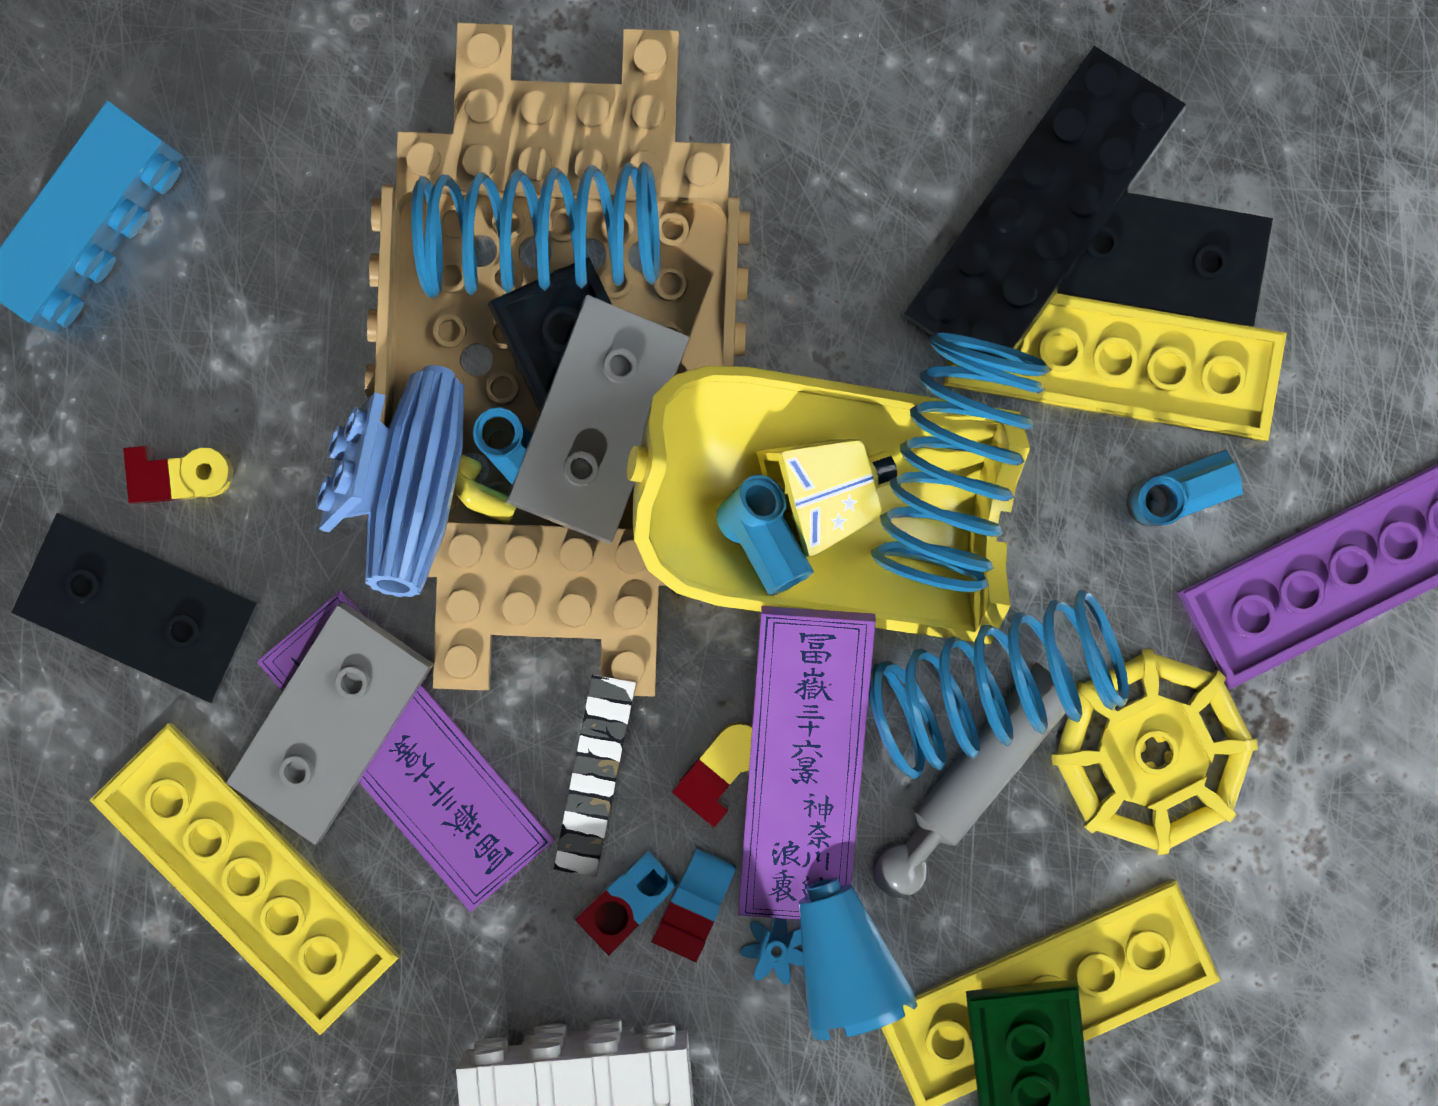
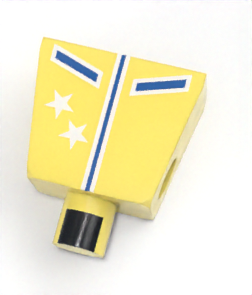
[756,439,897,557]

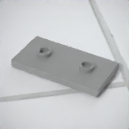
[505,295,689,544]
[226,602,434,845]

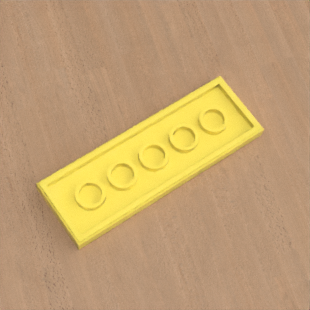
[943,293,1287,442]
[90,722,400,1035]
[881,879,1221,1106]

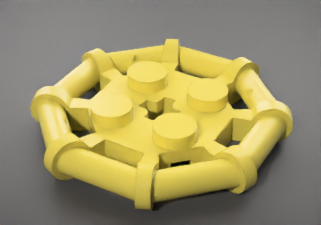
[1051,648,1258,855]

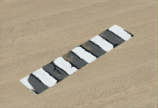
[553,674,636,877]

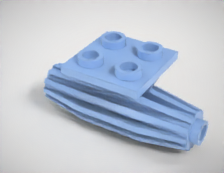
[316,365,464,597]

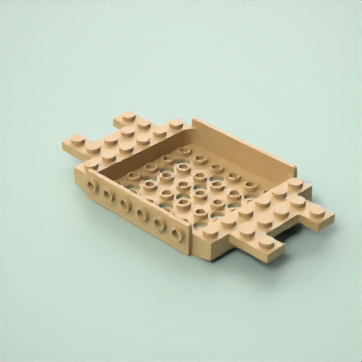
[365,23,750,697]

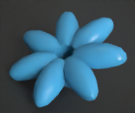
[740,918,804,985]

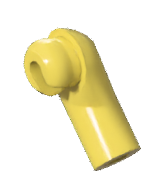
[454,454,516,524]

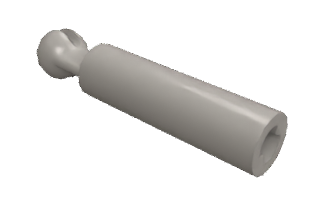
[873,662,1065,898]

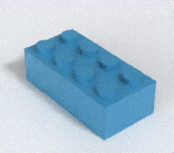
[0,100,184,332]

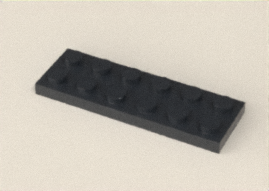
[904,46,1186,360]

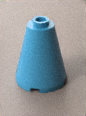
[799,878,917,1041]

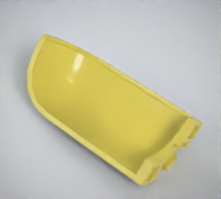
[627,365,1030,644]

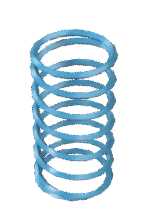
[411,162,660,298]
[871,333,1051,592]
[869,590,1129,779]

